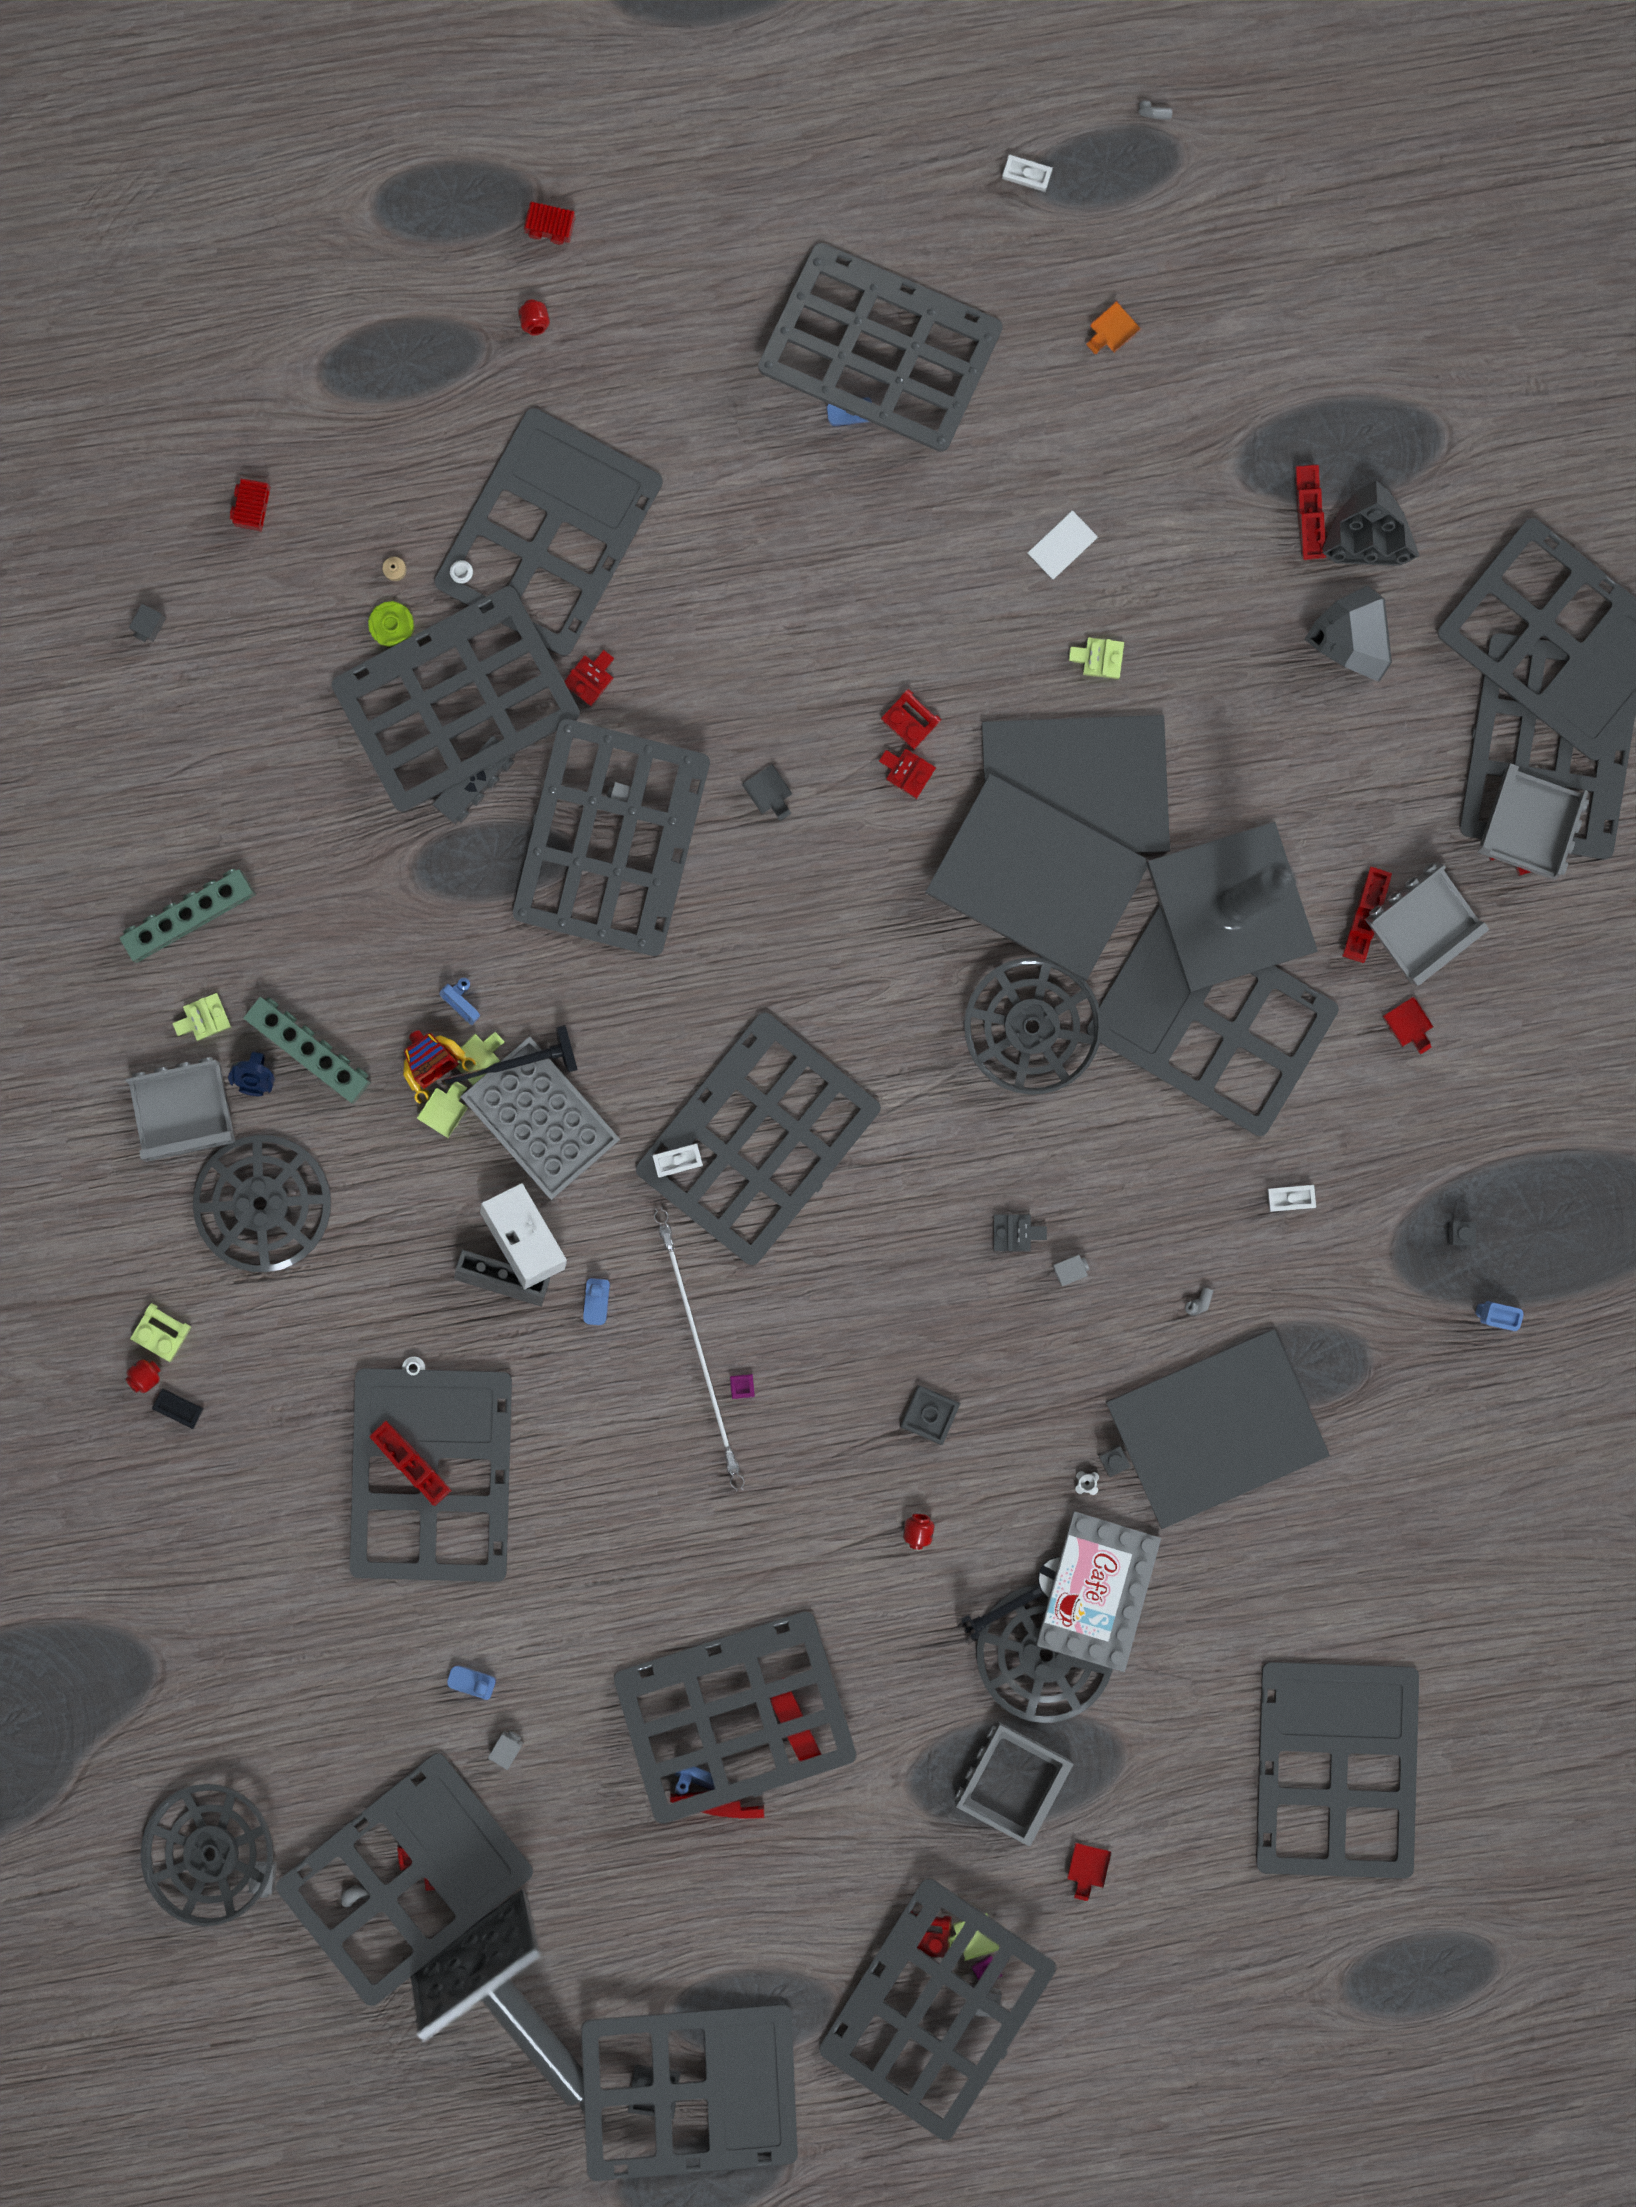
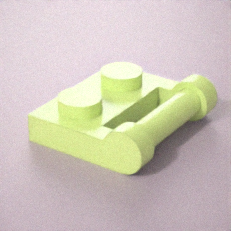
[130,1303,191,1362]

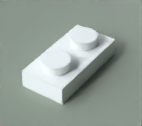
[1002,155,1052,192]
[653,1144,703,1178]
[1267,1185,1316,1212]

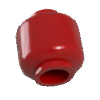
[518,299,550,336]
[125,1359,161,1393]
[903,1514,935,1550]

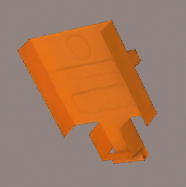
[1086,301,1142,355]

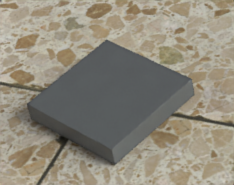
[900,1385,961,1445]
[628,2064,681,2119]

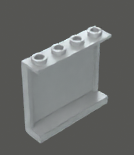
[1477,763,1589,880]
[1365,863,1489,986]
[126,1057,235,1162]

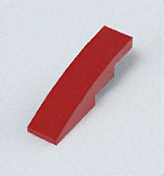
[1295,464,1326,560]
[1342,867,1392,963]
[369,1421,452,1506]
[770,1677,822,1762]
[670,1791,765,1819]

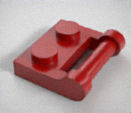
[881,689,942,750]
[910,1911,952,1958]

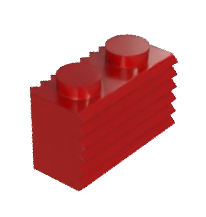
[524,201,576,245]
[230,478,271,532]

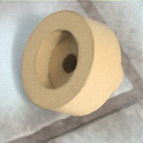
[383,557,406,581]

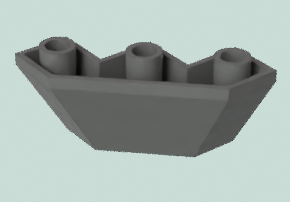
[1322,481,1419,566]
[1305,586,1392,681]

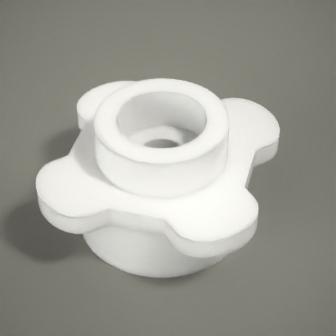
[1075,1471,1099,1495]

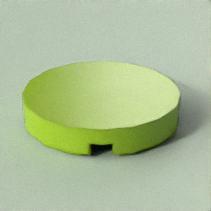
[368,601,414,648]

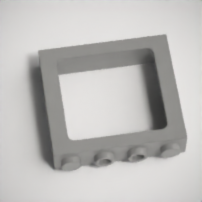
[954,1722,1074,1847]

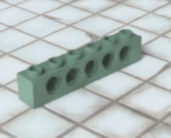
[119,869,256,963]
[243,997,371,1104]

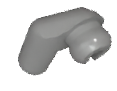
[1138,100,1172,120]
[1185,1287,1214,1316]
[341,1885,370,1907]

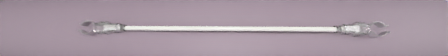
[654,1207,744,1492]

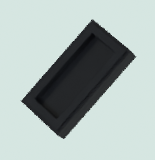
[152,1388,204,1429]

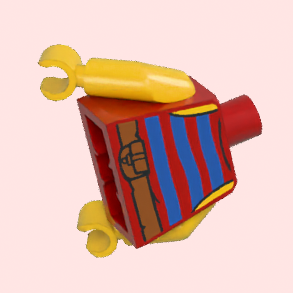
[403,1031,476,1103]

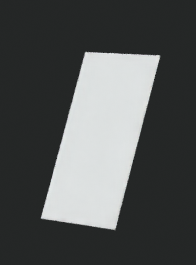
[1028,510,1098,579]

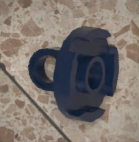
[228,1052,275,1096]

